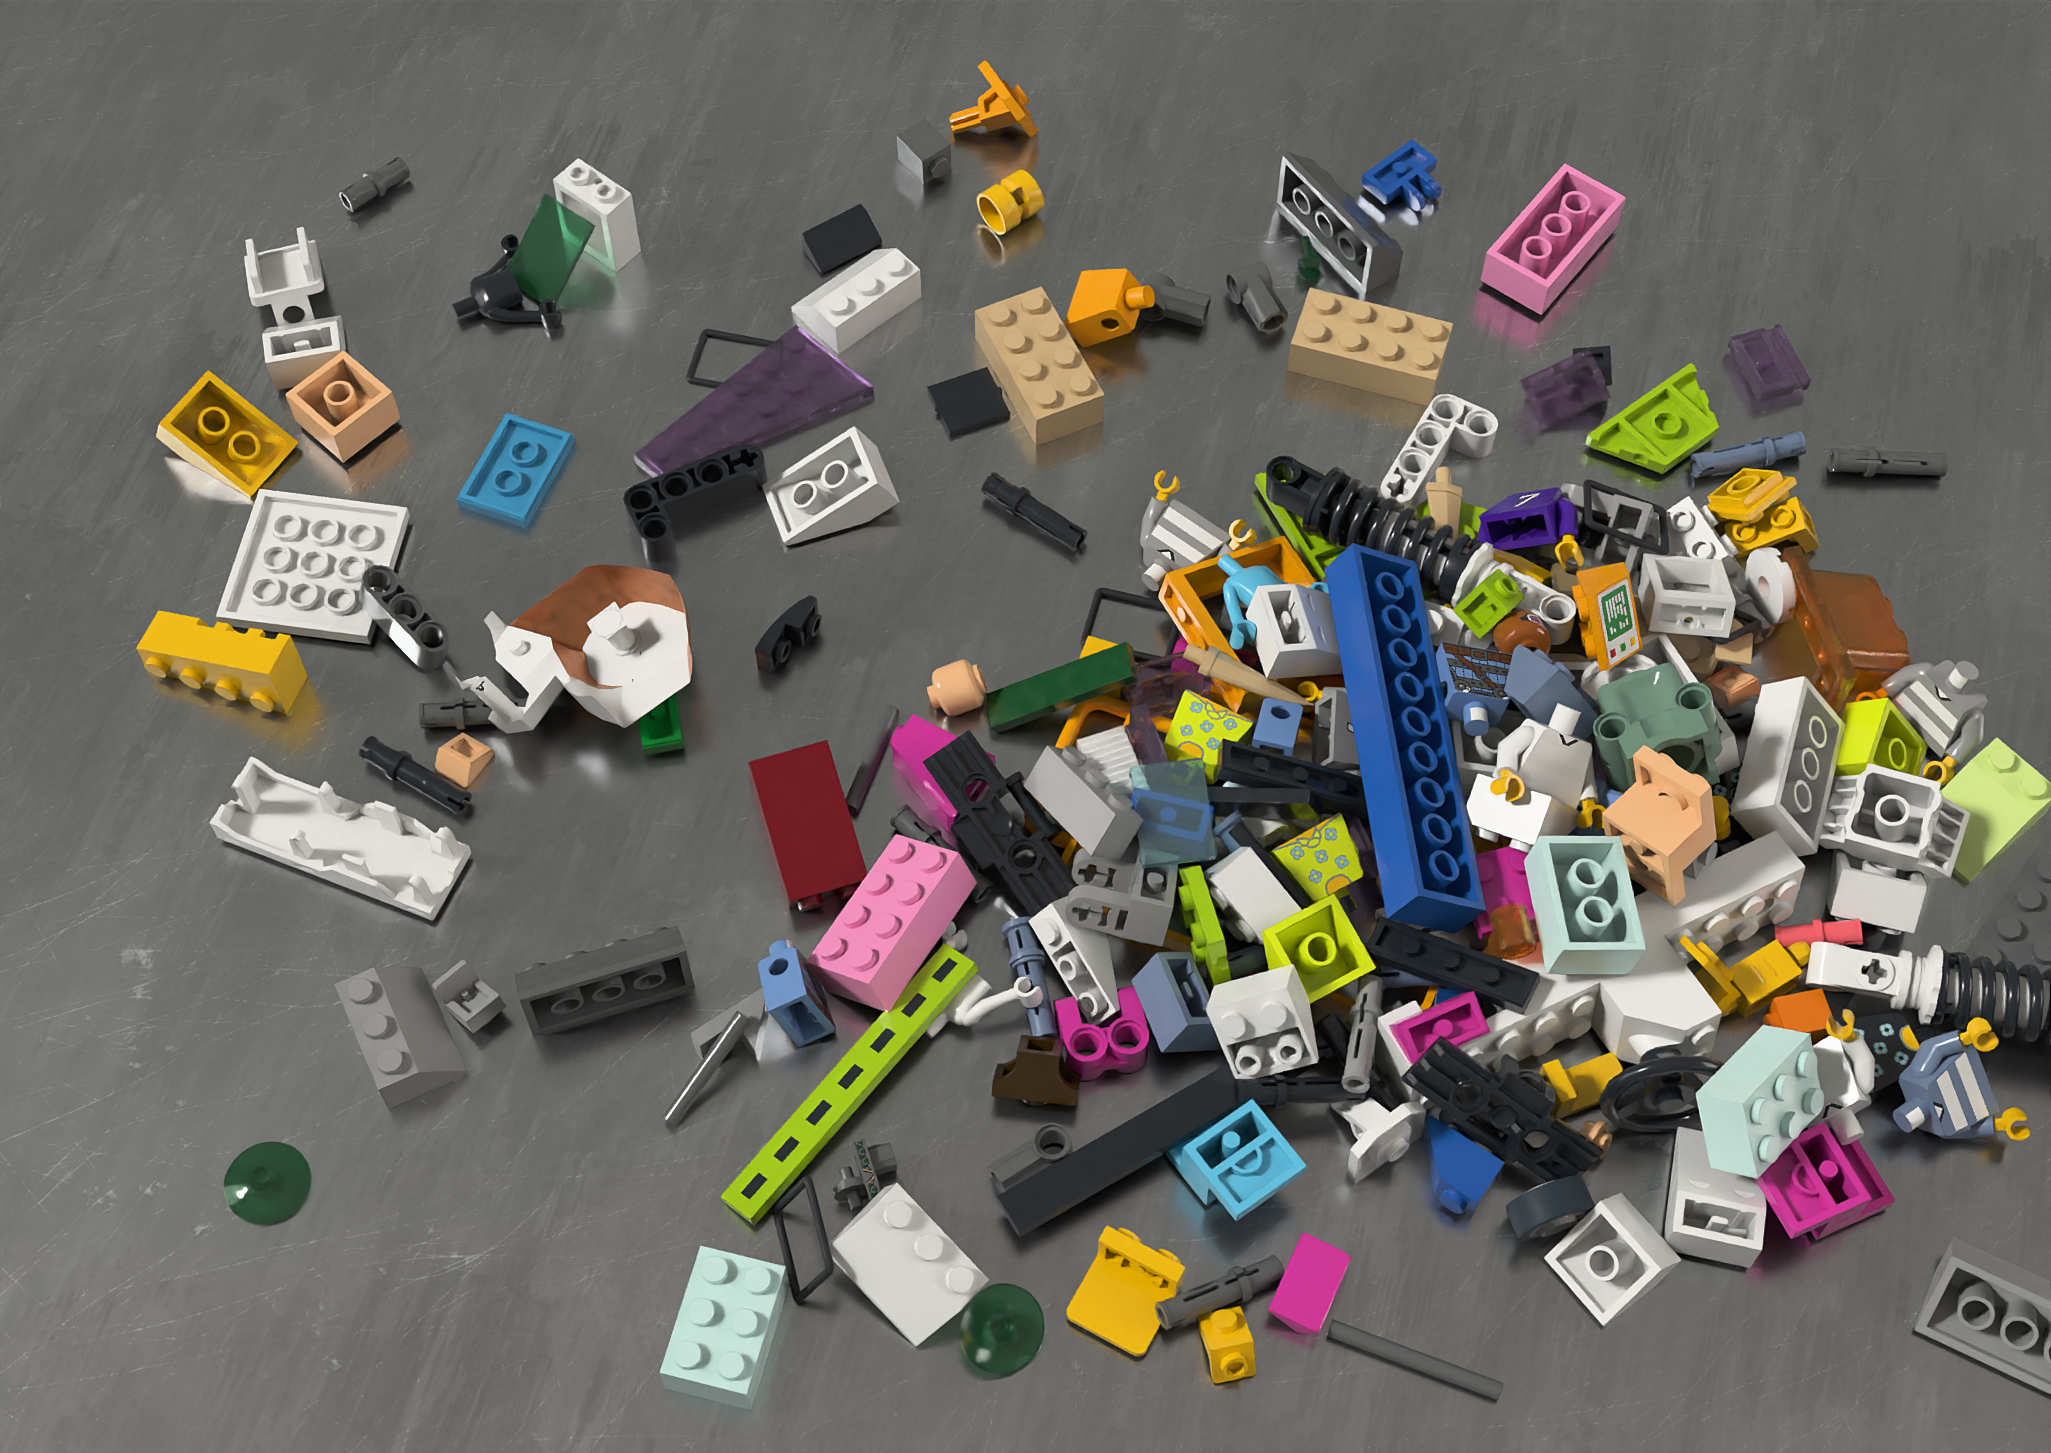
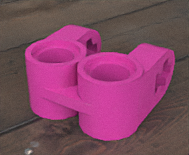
[1053,986,1149,1080]

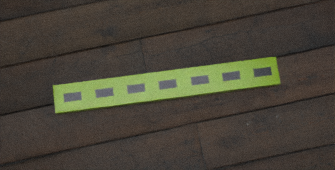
[720,943,978,1226]

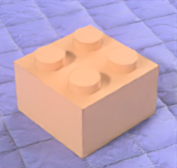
[285,350,401,463]

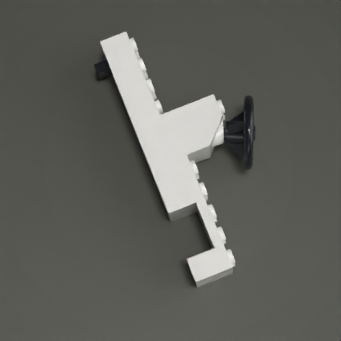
[1375,830,1805,1132]

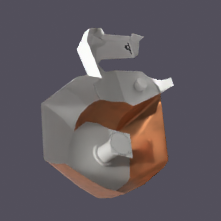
[456,564,692,734]

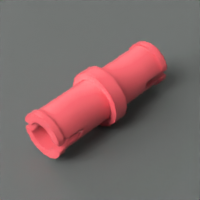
[1774,918,1863,949]

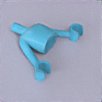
[1218,554,1329,649]

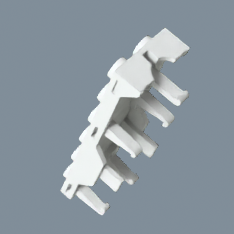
[210,757,471,921]

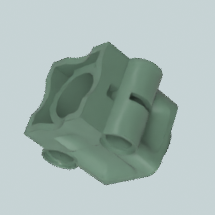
[1593,663,1722,791]

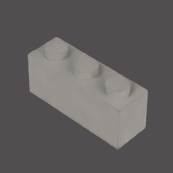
[1023,745,1143,861]

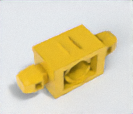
[1721,939,1811,1019]

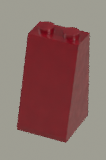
[748,740,868,912]

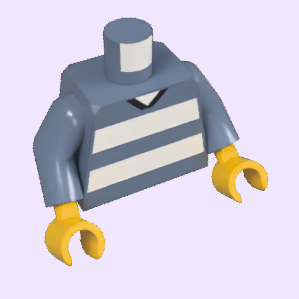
[1893,1017,2030,1140]

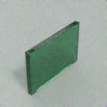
[508,194,595,304]

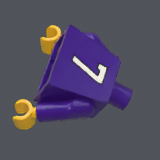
[1477,487,1584,570]

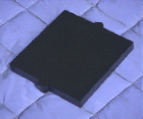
[927,367,1010,437]

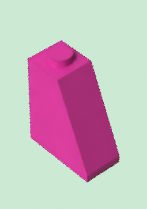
[890,714,996,837]

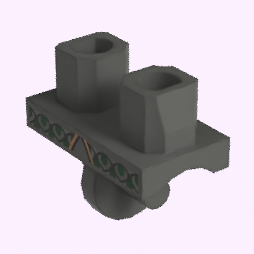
[832,1138,906,1211]

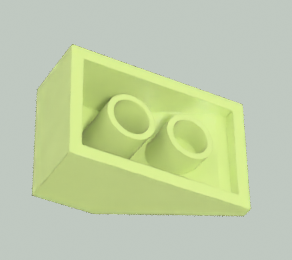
[1941,738,2051,884]

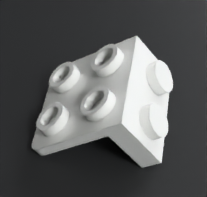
[1639,496,1741,587]

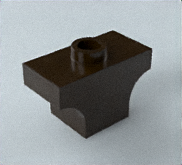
[992,1035,1081,1106]

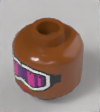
[1493,610,1551,656]

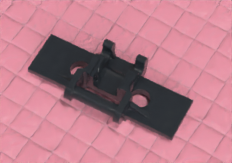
[923,730,1079,917]
[1401,1036,1604,1182]

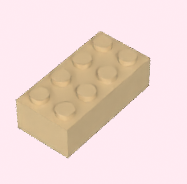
[975,286,1105,446]
[1287,288,1453,406]

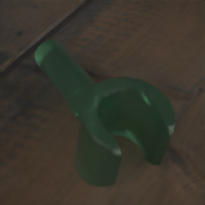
[1297,235,1321,280]

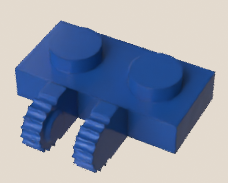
[1361,139,1442,212]

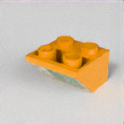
[1571,562,1643,672]

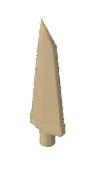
[1425,467,1463,541]
[1182,643,1315,706]

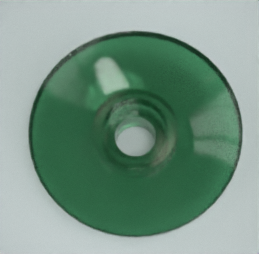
[223,1141,312,1225]
[959,1283,1045,1374]

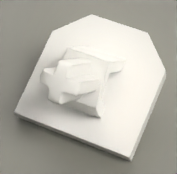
[1329,1097,1426,1185]

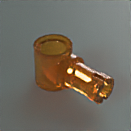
[1482,904,1537,960]

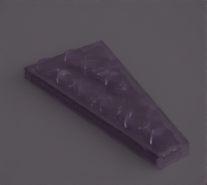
[634,324,874,478]

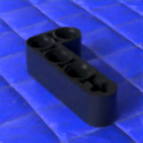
[623,444,767,562]

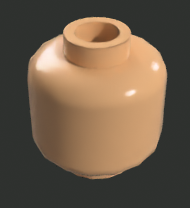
[927,659,988,717]

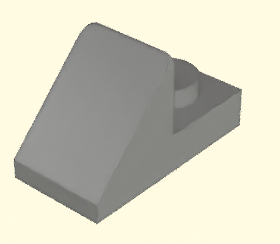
[691,988,769,1064]

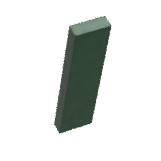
[986,641,1138,733]

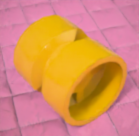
[977,169,1044,235]

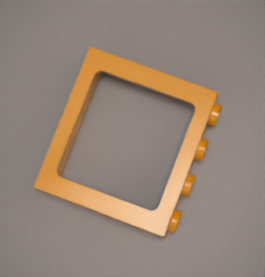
[1158,535,1344,715]

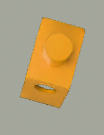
[1064,268,1155,348]

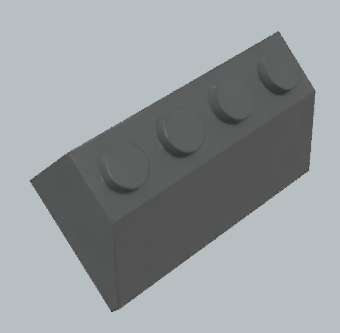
[1277,152,1403,294]
[514,926,695,1035]

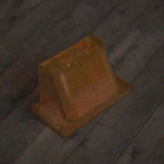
[1780,545,1911,715]

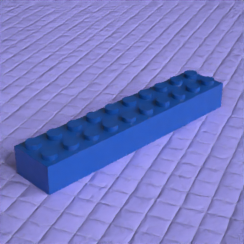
[1324,543,1486,934]

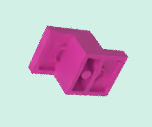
[1473,846,1540,952]
[1754,1122,1895,1240]

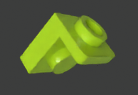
[1453,569,1525,639]

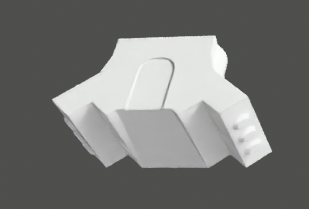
[1819,763,1971,879]

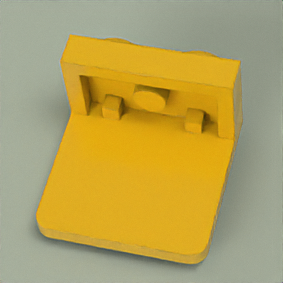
[1066,1226,1186,1357]

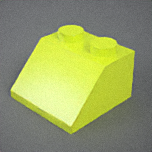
[1834,698,1928,776]
[1261,894,1376,1005]

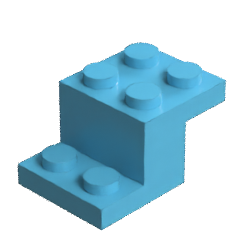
[1165,1099,1307,1221]

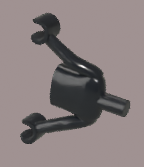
[452,234,562,329]

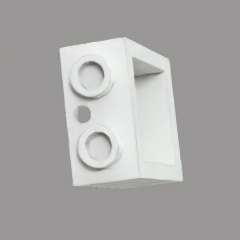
[553,158,641,272]
[1637,553,1736,638]

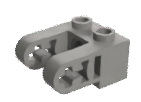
[1538,483,1655,584]
[1065,848,1179,947]

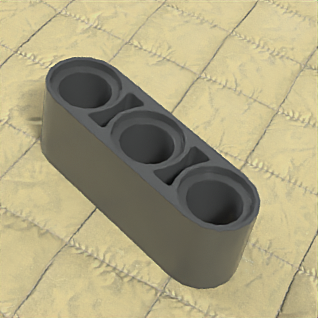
[358,565,451,669]

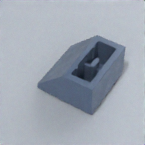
[1504,644,1599,740]
[1131,952,1222,1053]

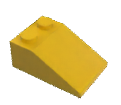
[156,370,299,498]

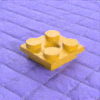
[1707,468,1797,525]

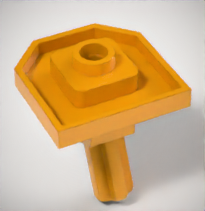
[949,60,1039,137]

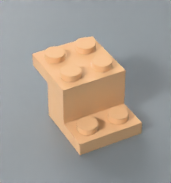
[1602,745,1717,907]

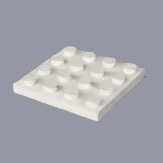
[216,489,410,644]

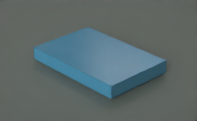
[456,413,576,529]

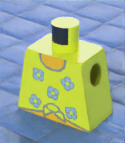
[1163,689,1254,786]
[1269,813,1363,915]

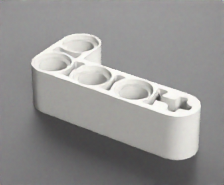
[1380,394,1498,509]

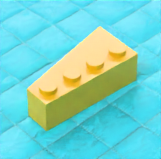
[136,610,308,715]

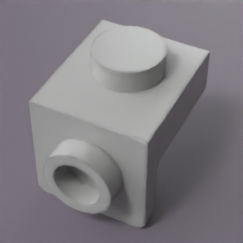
[432,960,507,1033]

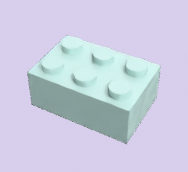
[1524,836,1646,974]
[1696,1025,1824,1179]
[660,1246,790,1410]

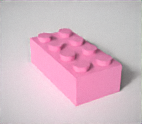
[1480,164,1626,315]
[806,834,977,1013]

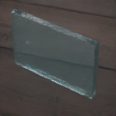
[1129,757,1217,868]

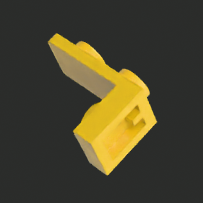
[1725,496,1820,558]
[1678,935,1741,1012]
[1539,1052,1623,1119]

